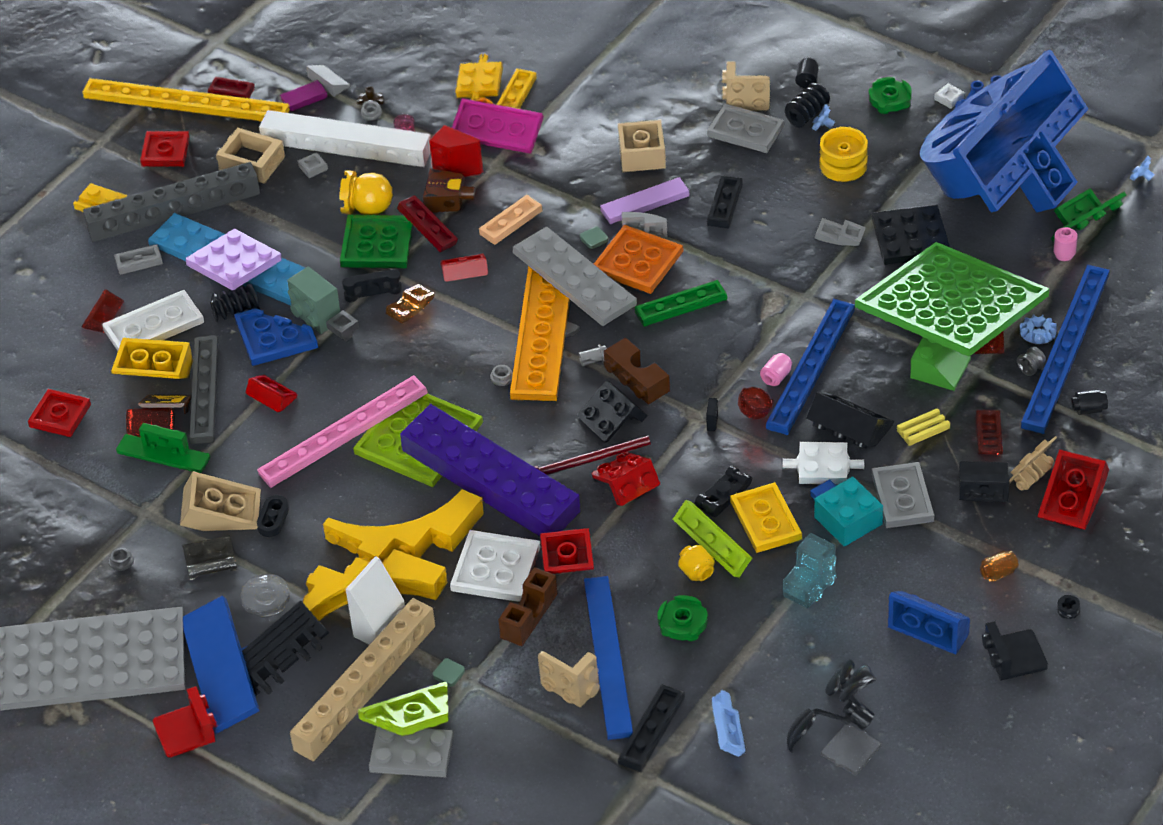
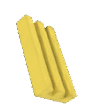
[897,408,950,446]

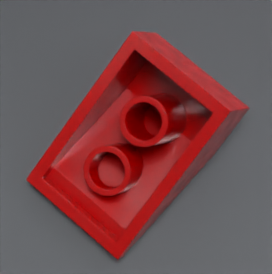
[1038,449,1109,530]

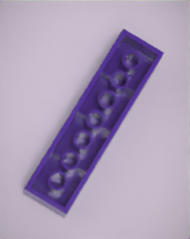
[400,404,580,537]

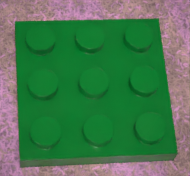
[340,215,414,268]

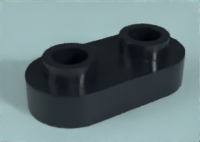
[257,495,289,537]

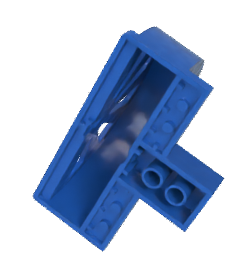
[920,50,1088,213]

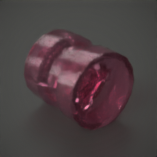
[393,114,416,132]

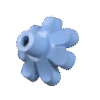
[812,104,835,131]
[1130,155,1155,181]

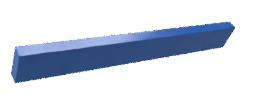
[766,299,855,435]
[584,576,633,740]

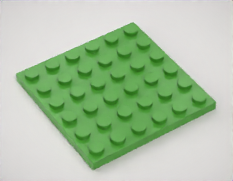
[855,242,1049,356]

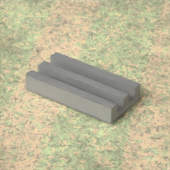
[114,244,163,275]

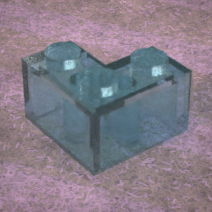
[783,533,837,609]

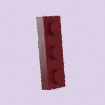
[397,195,458,252]

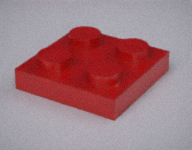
[140,131,190,167]
[28,389,91,437]

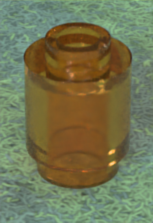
[980,550,1019,582]

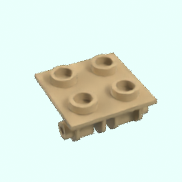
[1009,436,1057,490]

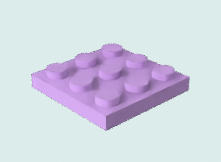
[186,229,281,291]

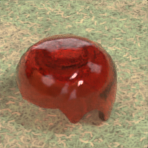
[738,387,774,420]

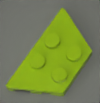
[358,682,448,736]

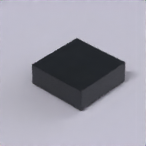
[706,398,718,431]

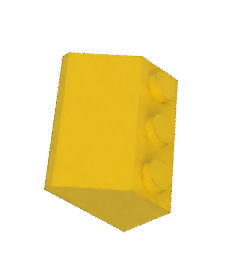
[111,338,193,379]

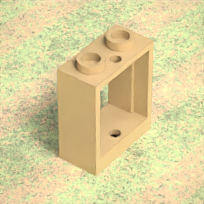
[216,128,285,184]

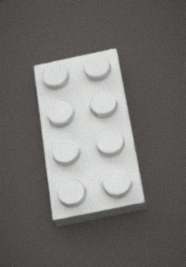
[102,290,204,351]

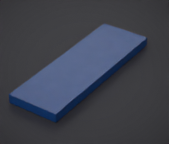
[183,596,260,734]

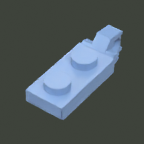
[712,690,746,757]

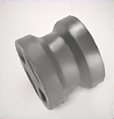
[1017,347,1046,376]

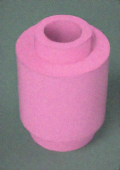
[1053,227,1077,261]
[760,353,792,386]

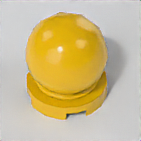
[339,170,393,215]

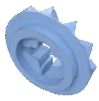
[1020,314,1057,344]

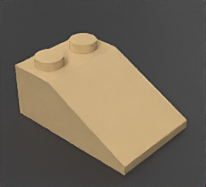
[180,471,261,531]

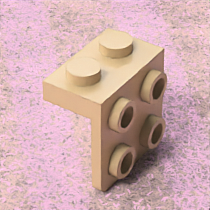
[722,62,770,111]
[538,651,599,708]

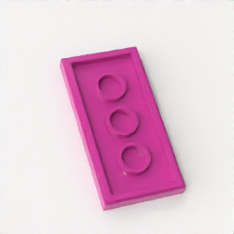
[452,98,544,154]

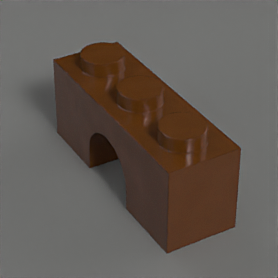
[604,337,670,405]
[498,567,558,646]

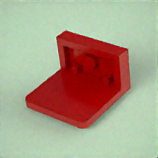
[591,452,661,506]
[153,686,217,757]

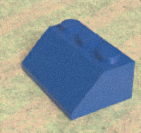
[888,591,970,655]

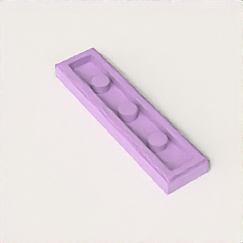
[600,177,689,224]

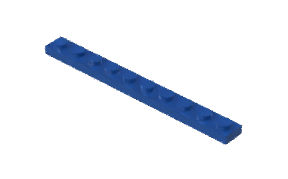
[1021,265,1109,434]

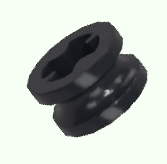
[1057,595,1080,619]

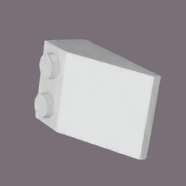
[346,556,405,645]

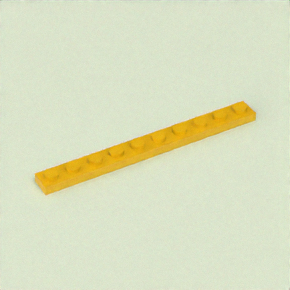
[83,78,290,121]

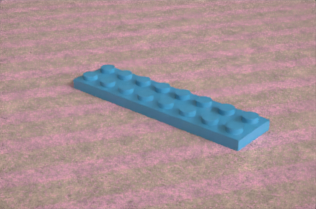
[148,213,317,306]

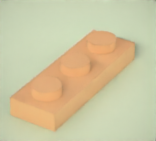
[479,195,542,245]

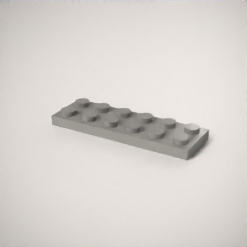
[513,226,637,326]

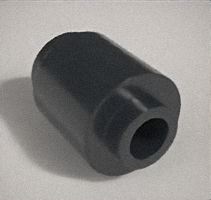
[796,58,819,89]
[1071,389,1108,415]

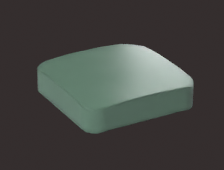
[580,227,608,249]
[433,658,465,687]

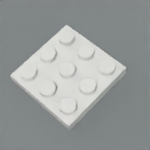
[450,530,540,602]

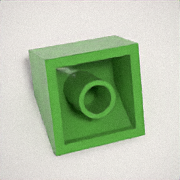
[910,338,971,391]

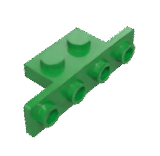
[1051,188,1127,242]
[116,423,210,473]

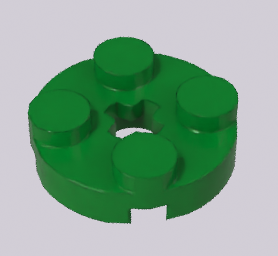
[869,77,912,114]
[658,595,708,641]

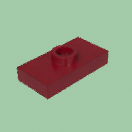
[208,76,255,99]

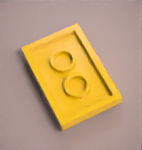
[730,482,802,553]

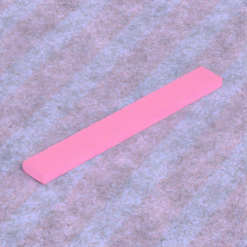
[257,375,428,488]

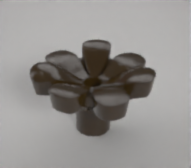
[357,86,385,105]

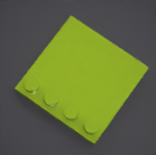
[353,394,483,487]

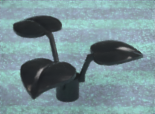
[787,659,877,752]

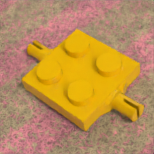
[455,54,503,101]

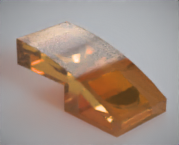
[386,284,434,323]

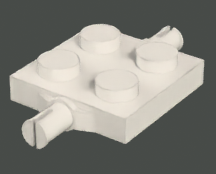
[783,442,864,484]

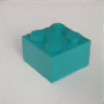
[814,477,883,547]

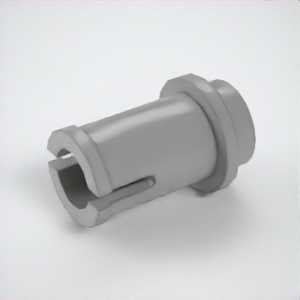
[578,344,607,367]

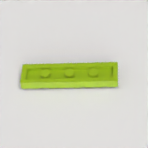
[672,500,752,578]

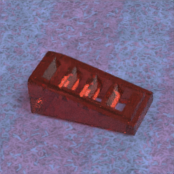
[975,410,1003,454]

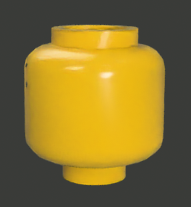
[678,545,715,581]

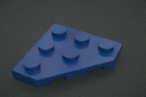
[234,308,318,366]

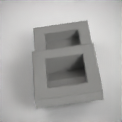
[622,212,667,238]
[814,218,866,246]

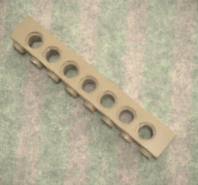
[290,598,435,762]

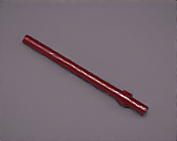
[534,436,651,475]

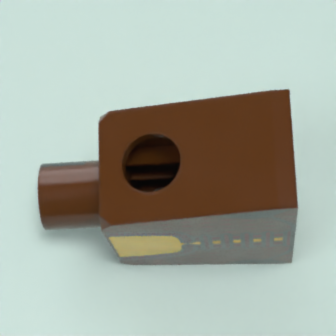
[423,168,476,213]

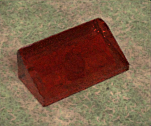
[81,289,124,333]
[126,408,175,437]

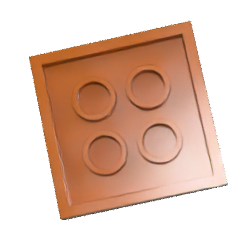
[594,225,683,294]

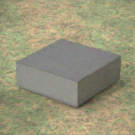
[298,152,328,178]

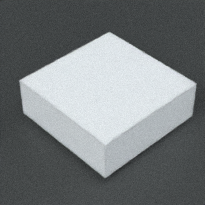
[934,83,965,109]

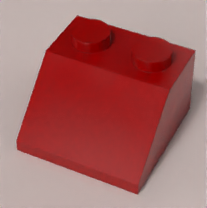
[429,125,483,177]
[540,528,594,574]

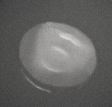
[241,574,290,617]

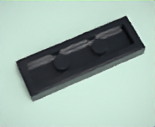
[707,176,743,229]

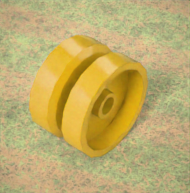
[820,127,868,182]

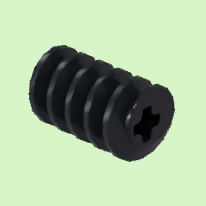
[785,83,830,128]
[210,284,260,322]

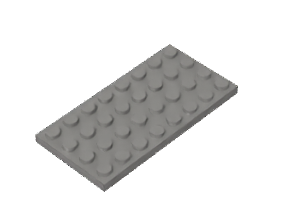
[0,607,186,711]

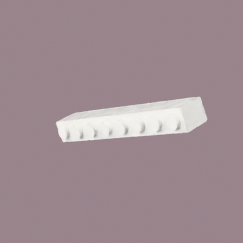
[259,110,431,167]

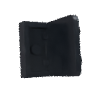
[982,621,1048,681]

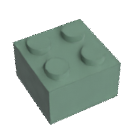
[287,266,340,334]

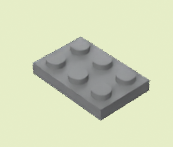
[707,104,784,153]
[872,462,934,528]
[369,726,453,778]

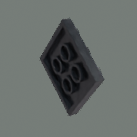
[872,205,950,265]

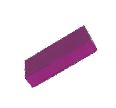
[280,80,327,112]

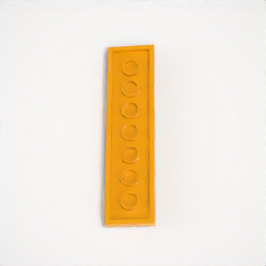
[510,266,570,401]

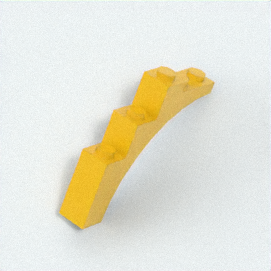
[323,489,484,562]
[303,549,447,621]

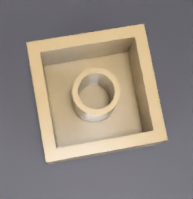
[618,120,666,172]

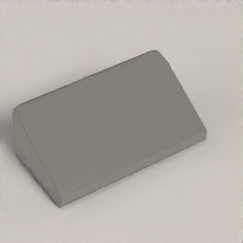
[306,65,350,97]

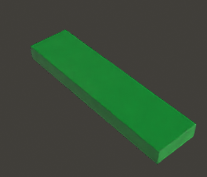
[635,280,727,327]

